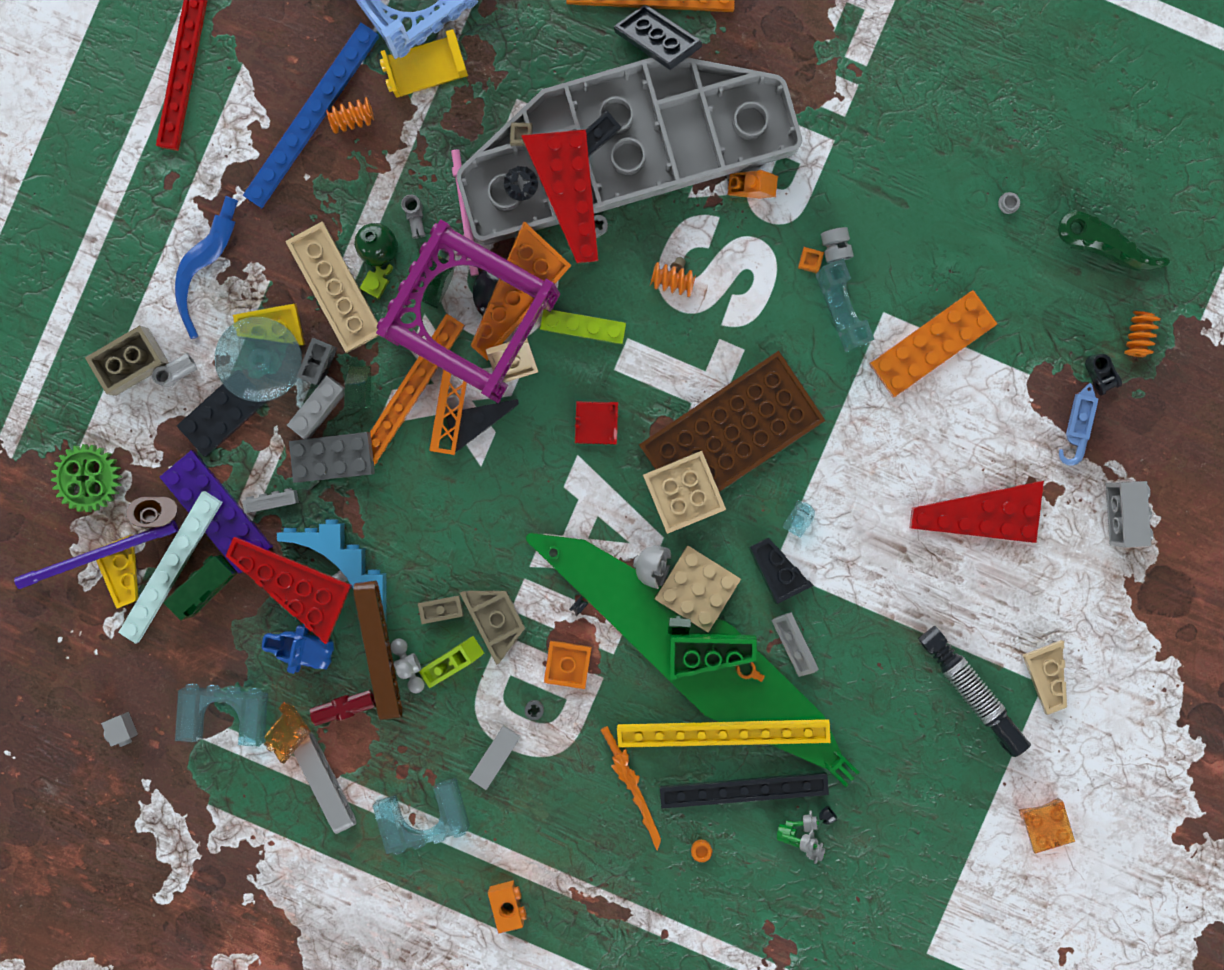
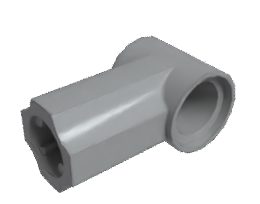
[152,353,197,387]

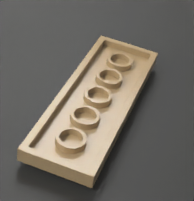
[285,222,380,353]

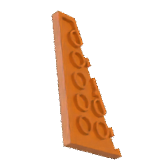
[470,222,571,361]

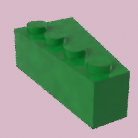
[670,633,757,680]

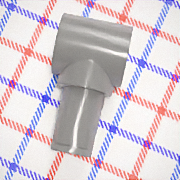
[401,194,426,239]

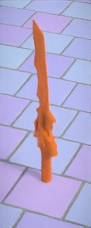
[600,726,661,850]

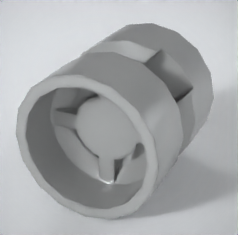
[820,227,854,263]

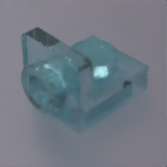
[783,500,815,538]

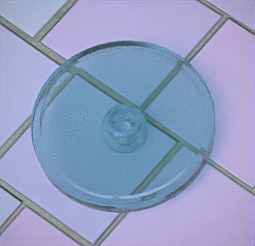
[215,317,302,402]

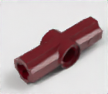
[310,689,376,726]

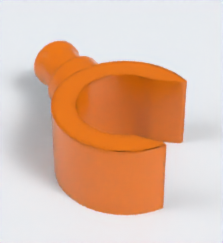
[736,662,765,682]

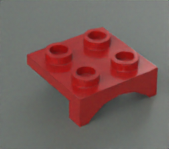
[575,401,618,445]

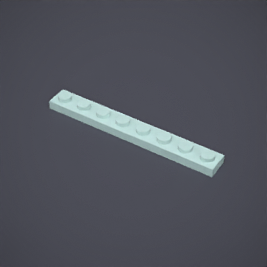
[118,491,223,644]

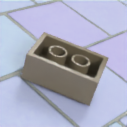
[85,325,169,396]

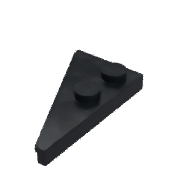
[446,399,519,452]

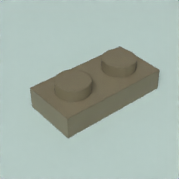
[418,595,464,624]

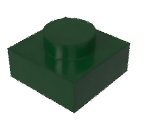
[668,616,691,634]

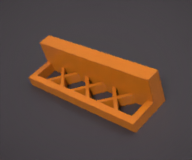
[429,369,467,455]

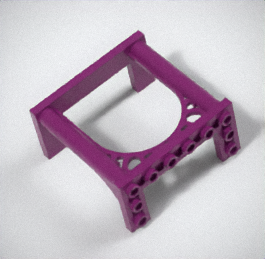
[376,219,560,403]

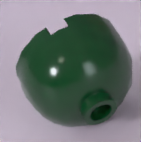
[354,223,398,266]

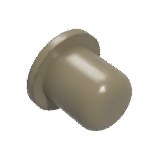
[670,257,686,273]

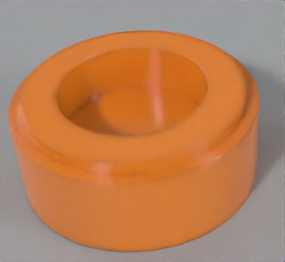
[691,840,712,862]

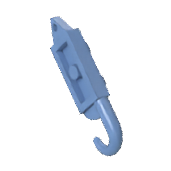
[1059,383,1098,466]

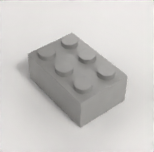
[1105,481,1153,548]

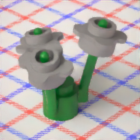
[777,810,826,864]

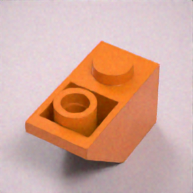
[727,170,778,199]

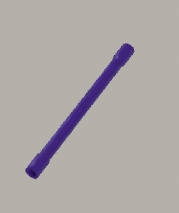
[14,520,178,589]

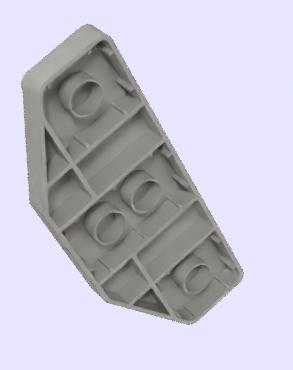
[457,58,802,245]

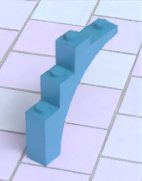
[277,519,387,623]

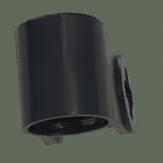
[1085,354,1122,396]

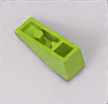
[419,636,484,688]

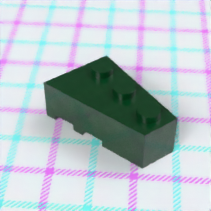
[163,555,238,621]

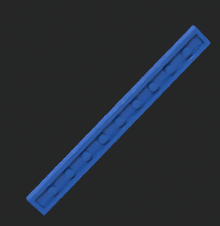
[243,23,379,209]

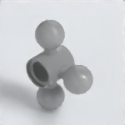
[391,639,425,693]

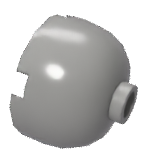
[633,545,671,589]

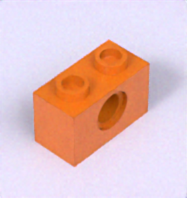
[488,880,527,934]

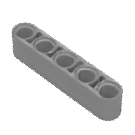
[291,733,356,834]

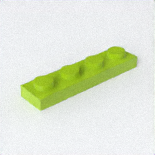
[540,309,626,344]

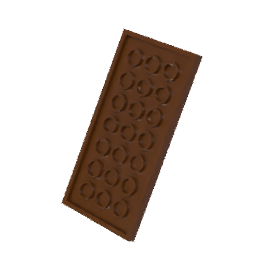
[639,351,826,492]

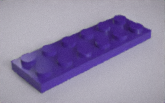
[160,450,273,574]

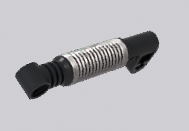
[918,626,1031,757]

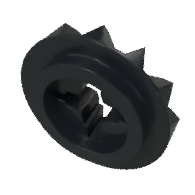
[504,166,538,201]

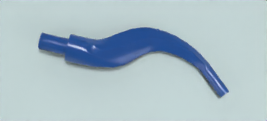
[175,196,238,339]

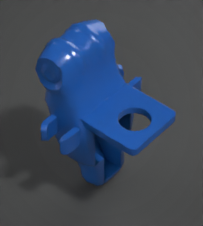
[262,624,334,674]

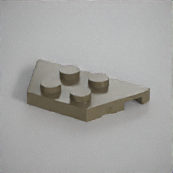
[460,591,525,665]

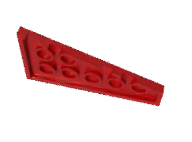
[521,129,598,263]
[909,481,1044,543]
[226,537,352,644]

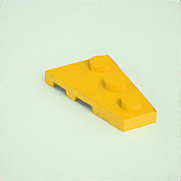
[233,303,305,345]
[96,534,139,609]

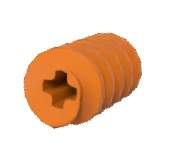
[326,97,374,134]
[650,262,696,297]
[1124,311,1161,357]

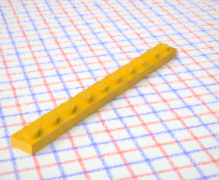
[617,720,830,747]

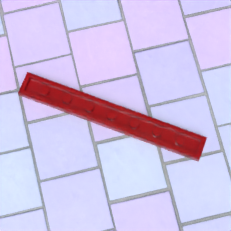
[156,0,208,151]

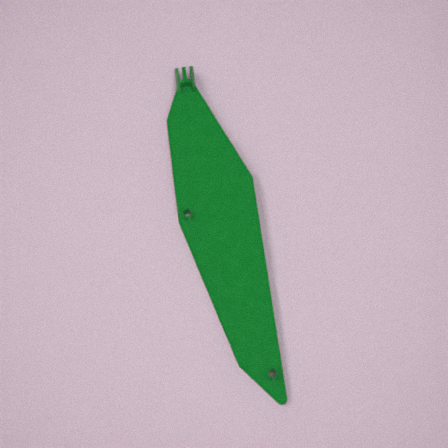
[526,533,860,787]

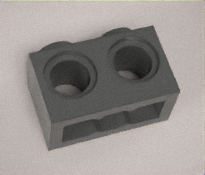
[297,338,337,385]

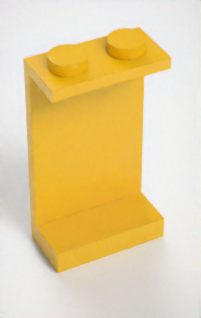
[380,29,468,98]

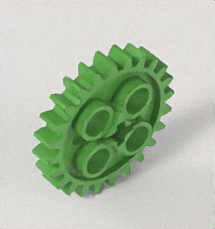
[51,444,122,512]

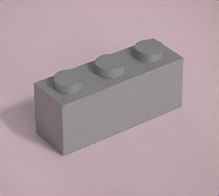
[287,376,348,439]

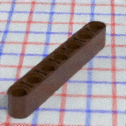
[353,580,402,720]

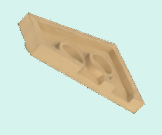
[1022,640,1067,715]

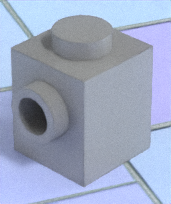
[101,712,138,747]

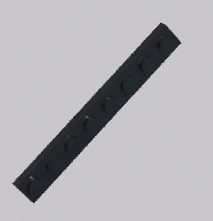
[659,772,829,809]

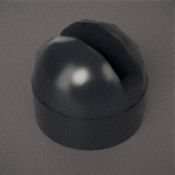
[819,806,838,825]

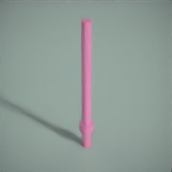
[451,150,479,276]

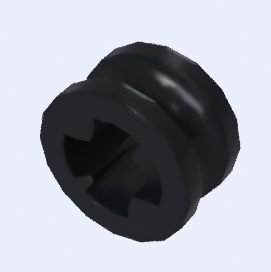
[569,596,589,617]

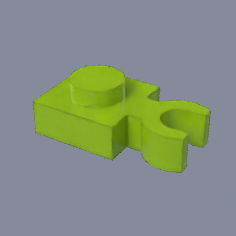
[360,264,393,299]

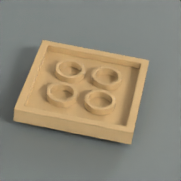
[643,451,726,534]
[654,546,741,633]

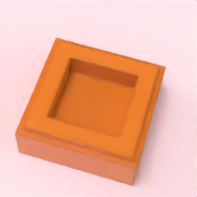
[798,247,824,274]

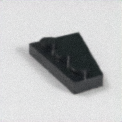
[748,538,814,604]

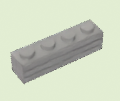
[242,488,299,513]

